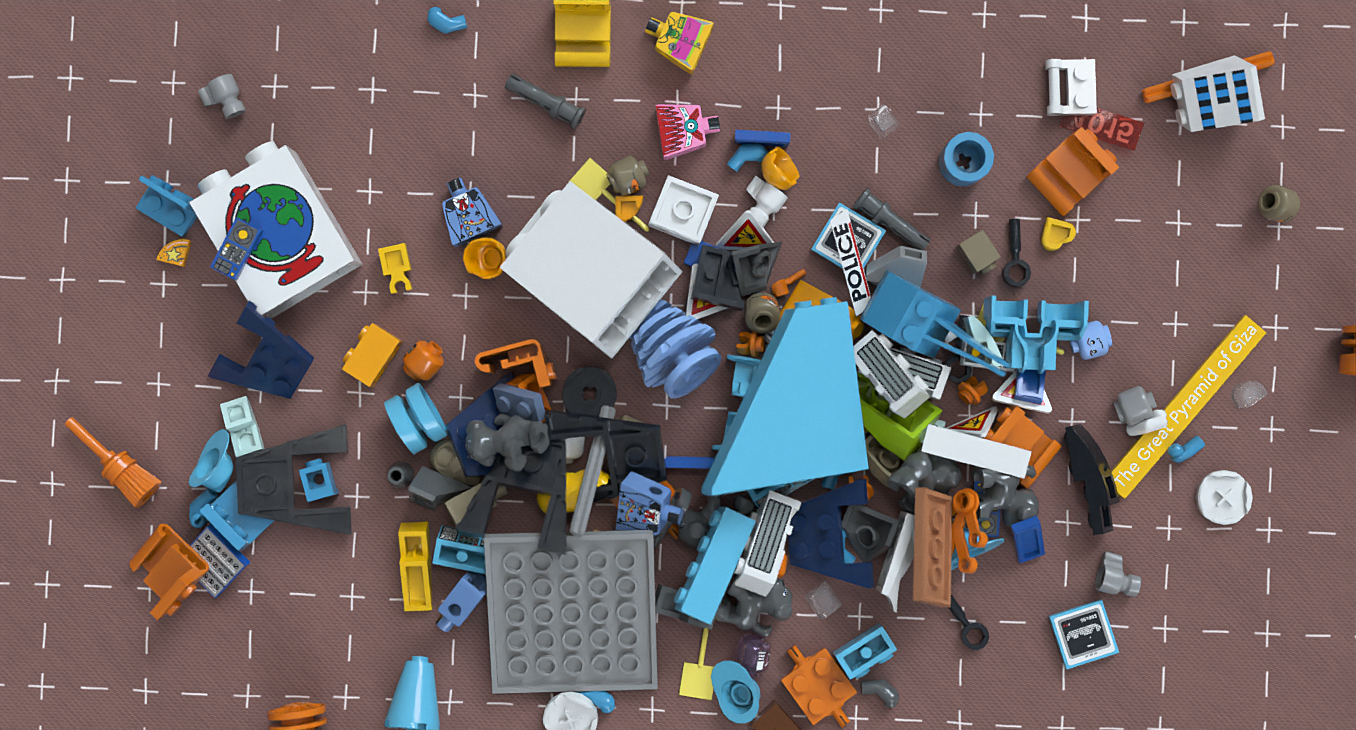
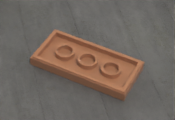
[913,487,952,608]

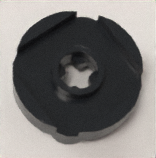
[562,366,617,417]

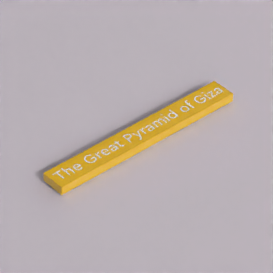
[1111,315,1267,499]

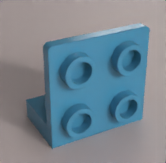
[136,175,198,238]
[200,481,274,552]

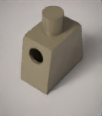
[443,483,508,527]

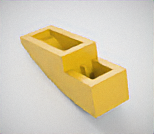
[398,522,433,611]

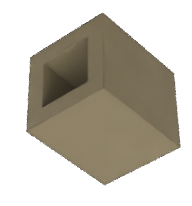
[956,230,1001,275]

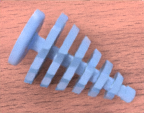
[629,299,722,399]

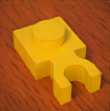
[378,243,413,294]

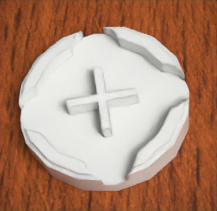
[1195,470,1253,525]
[543,692,598,730]

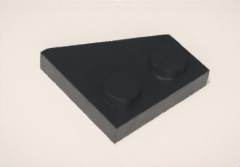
[691,245,745,311]

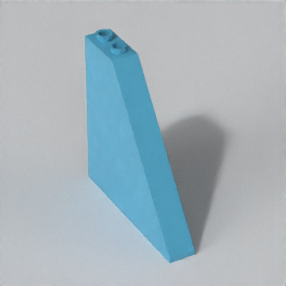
[701,297,869,496]

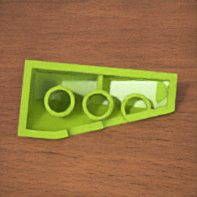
[856,371,943,461]

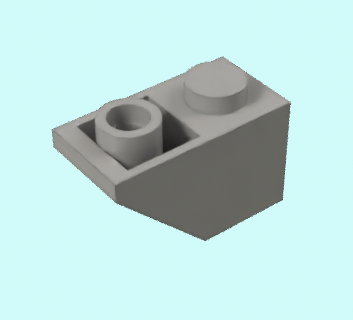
[865,246,927,287]

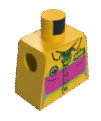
[645,12,714,75]

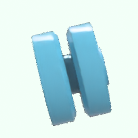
[384,383,448,454]

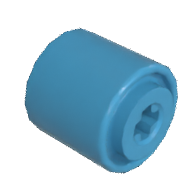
[938,132,994,187]

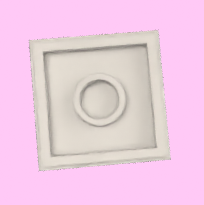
[648,175,719,246]

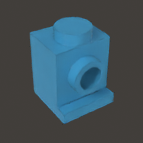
[299,459,339,502]

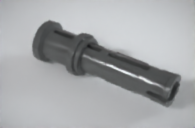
[505,73,586,130]
[853,187,931,250]

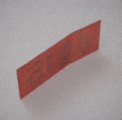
[1060,108,1144,151]

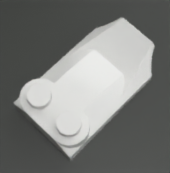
[876,511,915,613]

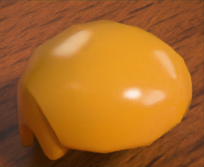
[761,147,800,190]
[463,237,507,279]

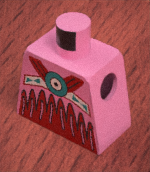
[656,105,720,160]

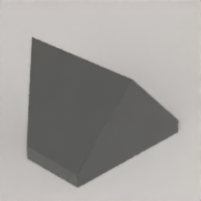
[730,241,783,296]
[408,466,473,512]
[842,505,901,562]

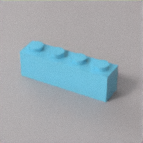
[674,507,756,625]

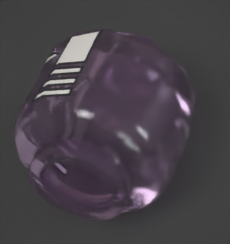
[733,635,771,677]

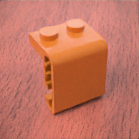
[1026,127,1119,216]
[475,339,557,388]
[983,406,1062,489]
[129,524,209,621]

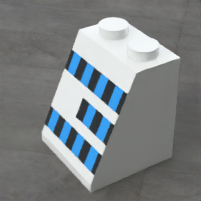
[1171,55,1265,132]

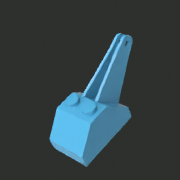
[860,270,1011,377]

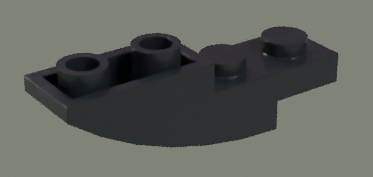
[1064,424,1120,535]

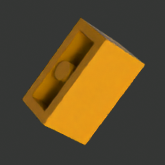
[342,323,403,387]

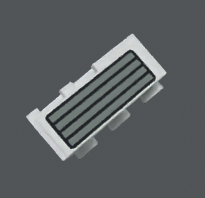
[853,330,930,418]
[856,347,951,400]
[734,490,801,597]

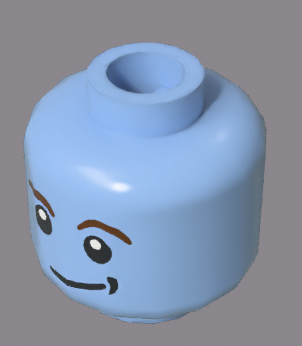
[1069,321,1112,360]

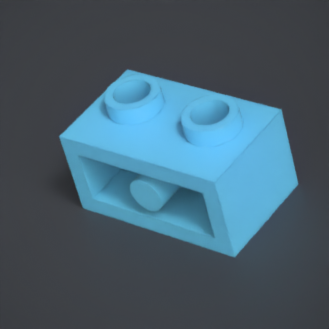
[833,623,897,680]

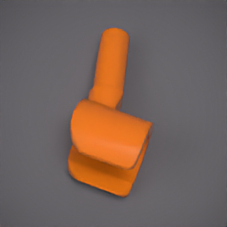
[772,269,806,298]

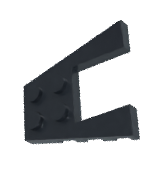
[545,410,667,505]
[236,424,352,535]
[456,439,567,555]

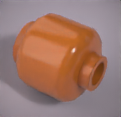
[403,340,444,381]

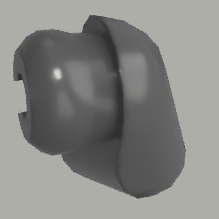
[861,679,899,708]

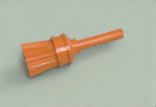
[64,417,162,509]

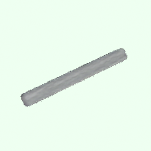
[570,406,616,537]

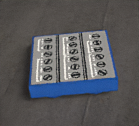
[190,524,251,599]

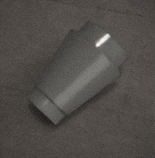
[387,461,414,489]

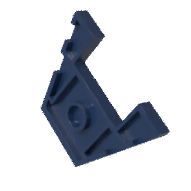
[208,301,314,399]
[445,372,515,477]
[788,479,874,588]

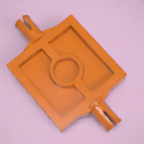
[780,644,857,728]

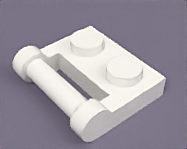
[1045,59,1097,116]

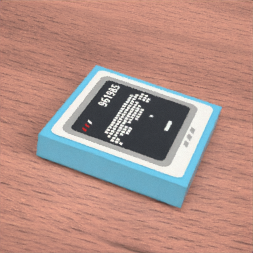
[811,202,886,269]
[1048,599,1119,669]

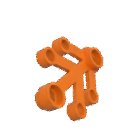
[951,488,988,574]

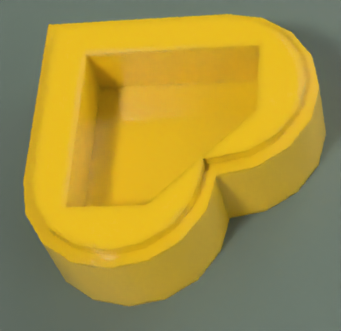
[1041,217,1076,251]

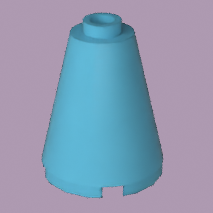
[384,656,440,730]

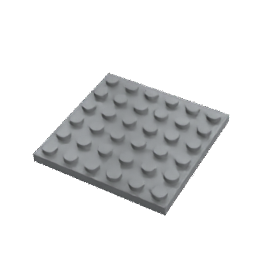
[484,530,658,694]

